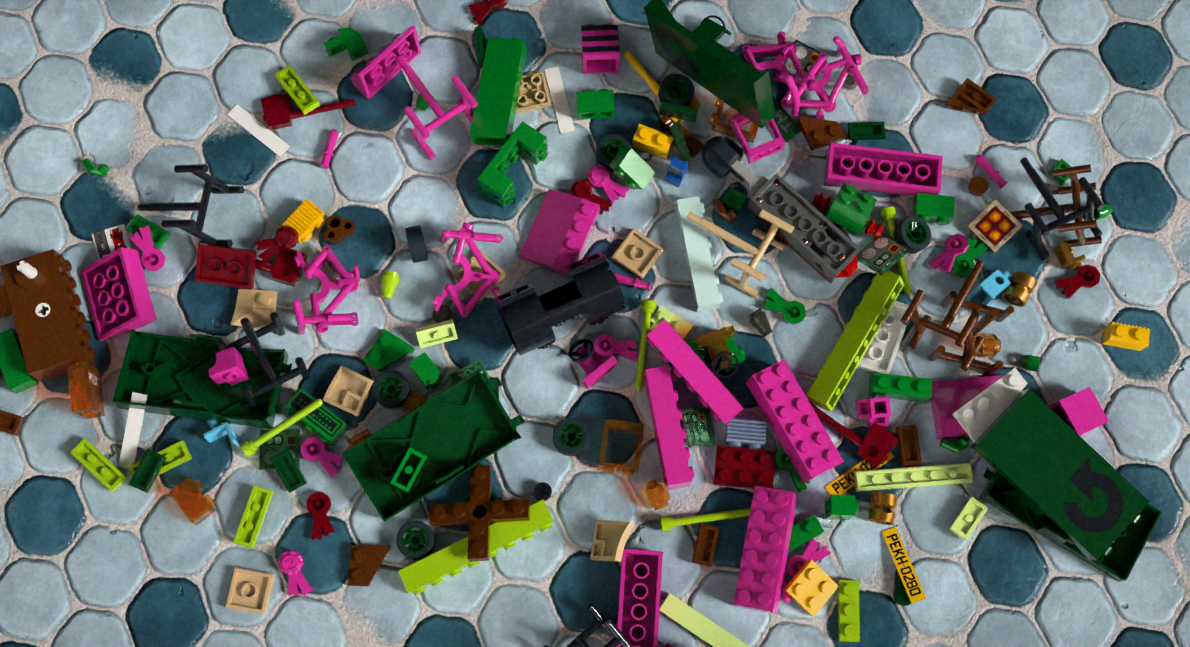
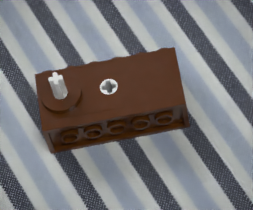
[0,249,96,382]

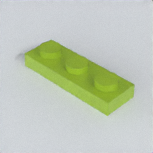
[274,65,320,115]
[70,438,128,493]
[128,440,192,476]
[233,485,274,549]
[838,580,860,642]

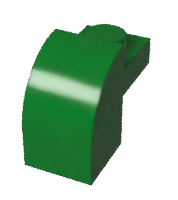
[324,28,369,61]

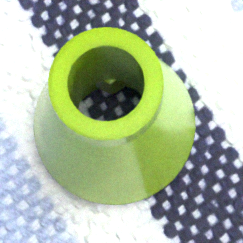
[381,270,400,299]

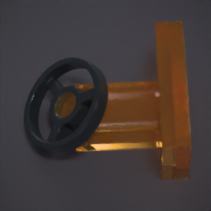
[695,325,739,378]

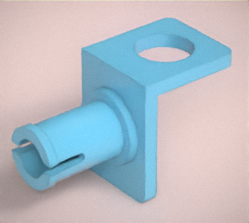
[203,420,240,448]

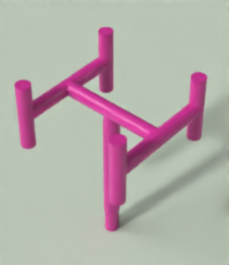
[396,56,478,160]

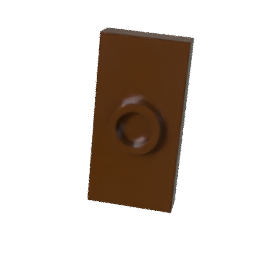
[895,425,922,466]
[691,523,719,567]

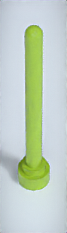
[880,207,912,295]
[635,300,657,391]
[240,399,323,457]
[659,508,751,532]

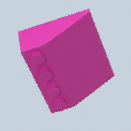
[351,25,421,100]
[519,189,600,277]
[80,247,157,341]
[931,375,1004,439]

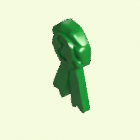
[952,238,989,278]
[763,288,806,325]
[775,447,811,493]

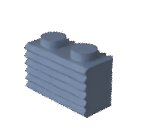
[725,418,767,449]

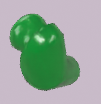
[82,158,109,177]
[940,435,970,453]

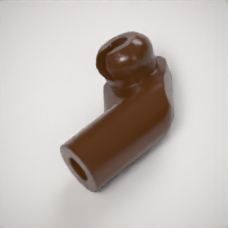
[712,198,737,222]

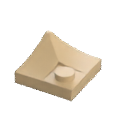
[231,289,278,329]
[323,365,374,416]
[590,520,634,562]

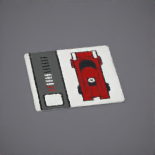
[92,224,131,260]

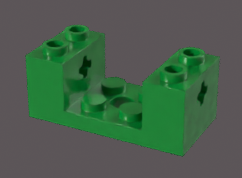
[478,121,548,208]

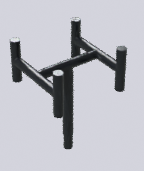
[1020,157,1104,263]
[138,164,244,247]
[216,312,310,408]
[543,603,633,647]

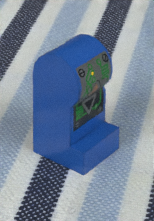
[664,155,689,187]

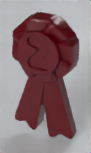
[469,0,508,25]
[570,179,613,215]
[256,226,299,263]
[1054,265,1100,299]
[306,492,335,540]

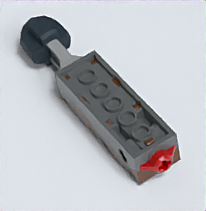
[701,136,861,284]

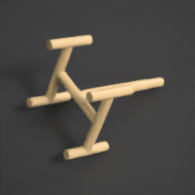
[686,209,795,298]

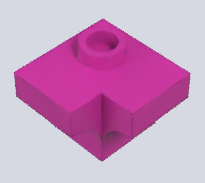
[208,347,249,386]
[855,397,891,428]

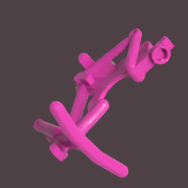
[742,31,828,116]
[772,36,869,120]
[432,222,503,317]
[293,245,360,335]

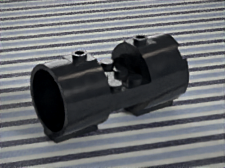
[494,251,626,356]

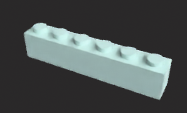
[675,196,723,312]

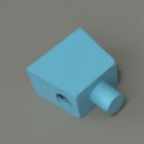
[966,270,1011,305]

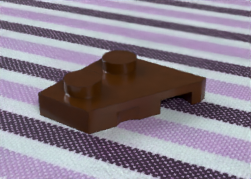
[945,78,997,115]
[796,116,845,151]
[348,545,390,587]

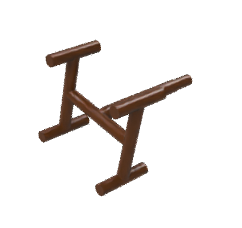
[1009,164,1102,247]
[900,260,985,371]
[929,291,1014,376]

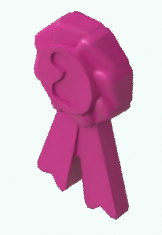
[587,165,629,203]
[130,225,166,271]
[929,234,969,273]
[594,334,639,362]
[301,437,344,478]
[786,539,831,578]
[278,550,313,596]

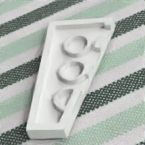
[857,301,909,374]
[952,368,1028,442]

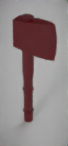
[260,93,356,130]
[255,248,308,287]
[810,403,899,467]

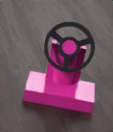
[568,339,618,389]

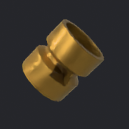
[1002,271,1037,307]
[868,492,898,525]

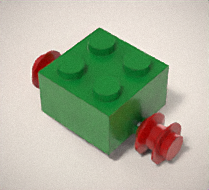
[811,183,884,239]

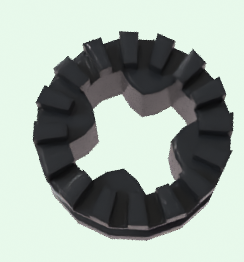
[534,482,552,501]

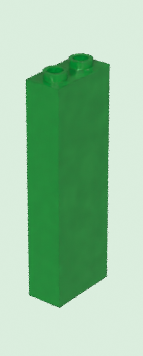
[469,37,527,146]

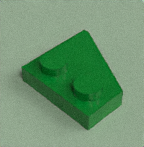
[362,329,416,372]

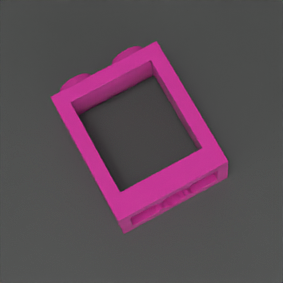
[731,113,785,164]

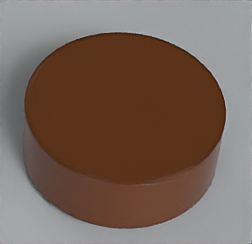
[968,177,988,196]

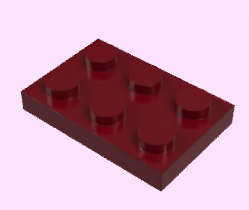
[195,243,257,289]
[713,445,775,489]

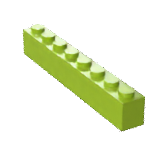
[806,269,905,412]
[398,500,554,596]

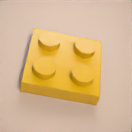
[784,559,839,617]

